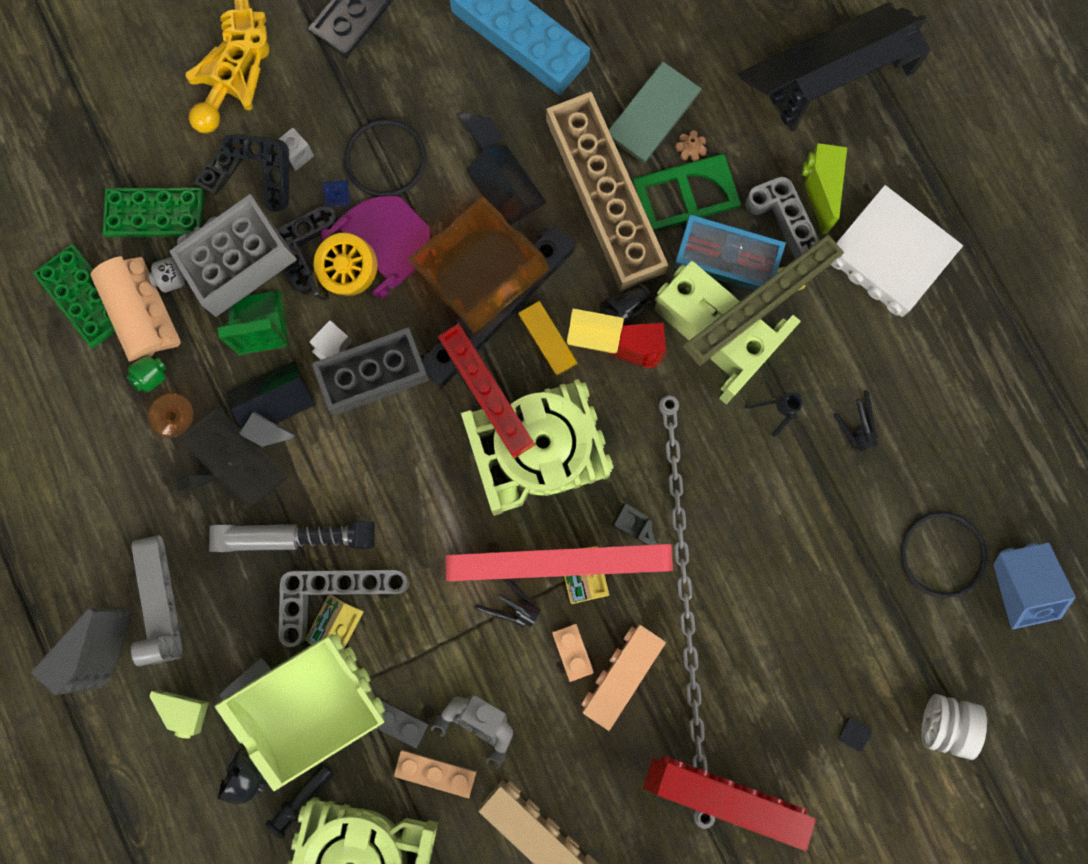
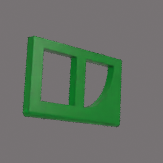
[632,153,741,231]

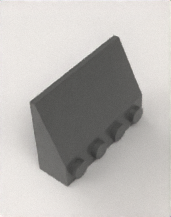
[31,608,131,695]

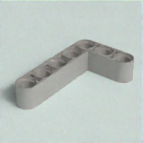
[131,535,183,666]
[279,570,410,647]

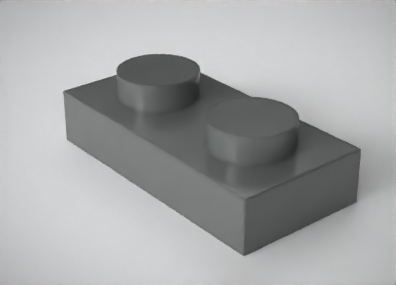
[376,701,429,748]

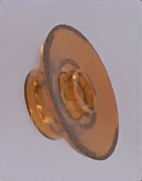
[148,393,193,438]

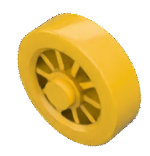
[313,233,377,296]

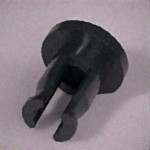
[600,283,653,326]

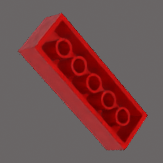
[642,755,816,851]

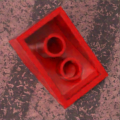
[602,323,666,368]

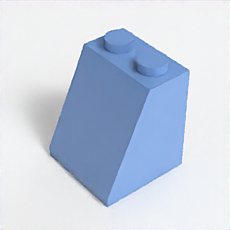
[994,543,1076,630]

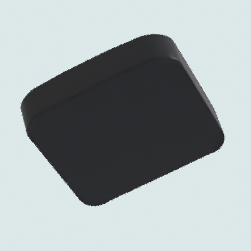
[309,272,329,300]
[838,718,872,751]

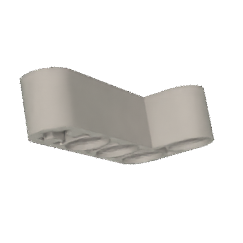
[745,177,819,259]

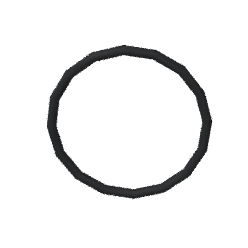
[344,119,426,197]
[900,512,987,598]

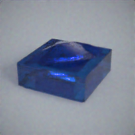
[322,180,351,207]

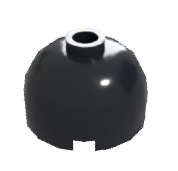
[217,748,266,805]

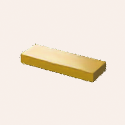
[518,301,577,377]

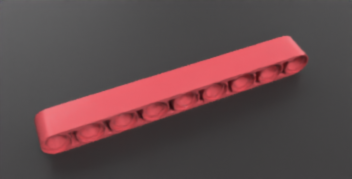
[445,544,673,581]

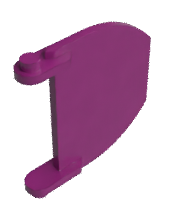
[321,196,430,299]

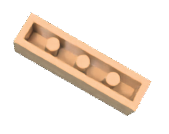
[581,625,666,731]

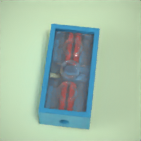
[674,215,786,291]

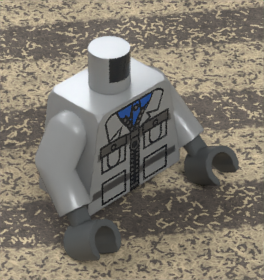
[431,695,513,770]

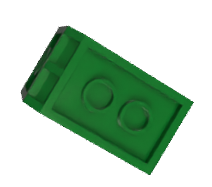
[218,290,289,355]

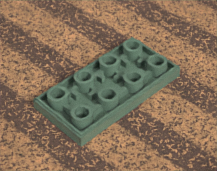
[609,62,702,164]

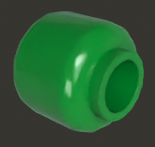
[126,355,166,392]

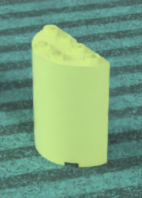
[215,634,386,791]

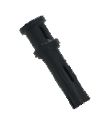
[265,763,334,839]

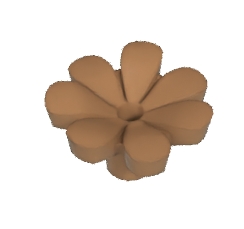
[675,131,707,161]

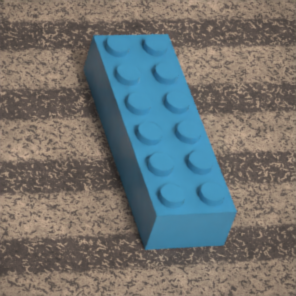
[450,0,590,96]

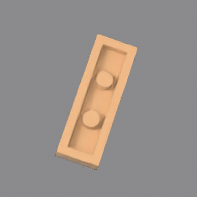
[394,750,477,798]

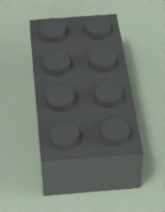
[312,327,429,416]

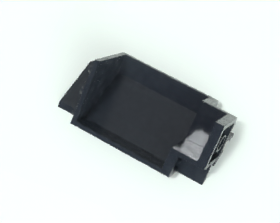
[737,2,931,132]

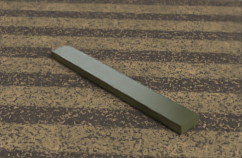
[683,235,845,366]

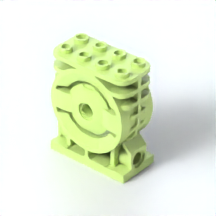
[461,379,613,516]
[288,797,438,864]

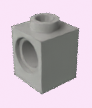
[278,128,314,171]

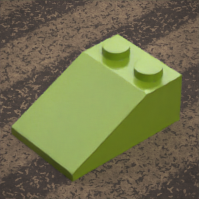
[801,143,847,234]

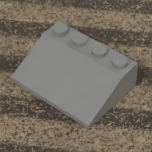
[169,194,297,317]

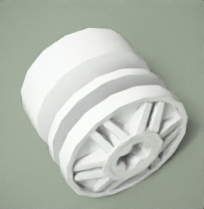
[921,694,987,760]

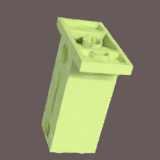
[654,261,801,405]

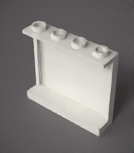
[831,185,963,317]

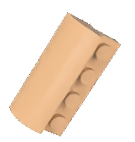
[90,256,181,361]

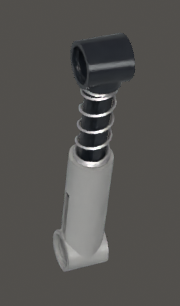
[209,521,375,552]

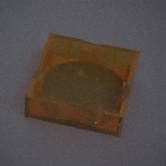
[408,196,550,334]

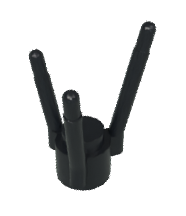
[834,390,879,451]
[745,392,803,437]
[475,579,541,627]

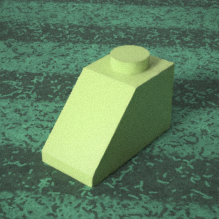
[150,690,209,739]

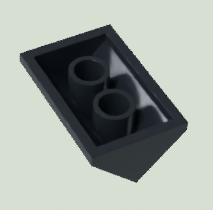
[466,145,546,229]
[227,361,315,429]

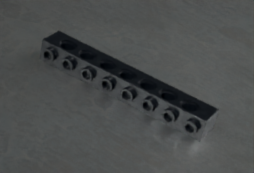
[420,225,576,390]

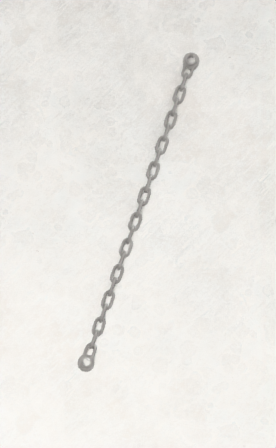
[658,395,715,829]

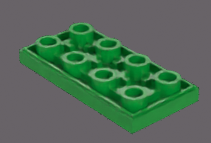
[103,188,204,237]
[33,243,116,348]

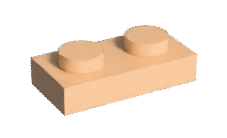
[552,624,594,682]

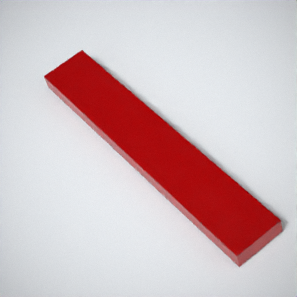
[438,323,536,459]

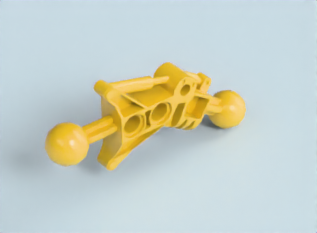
[186,0,270,134]

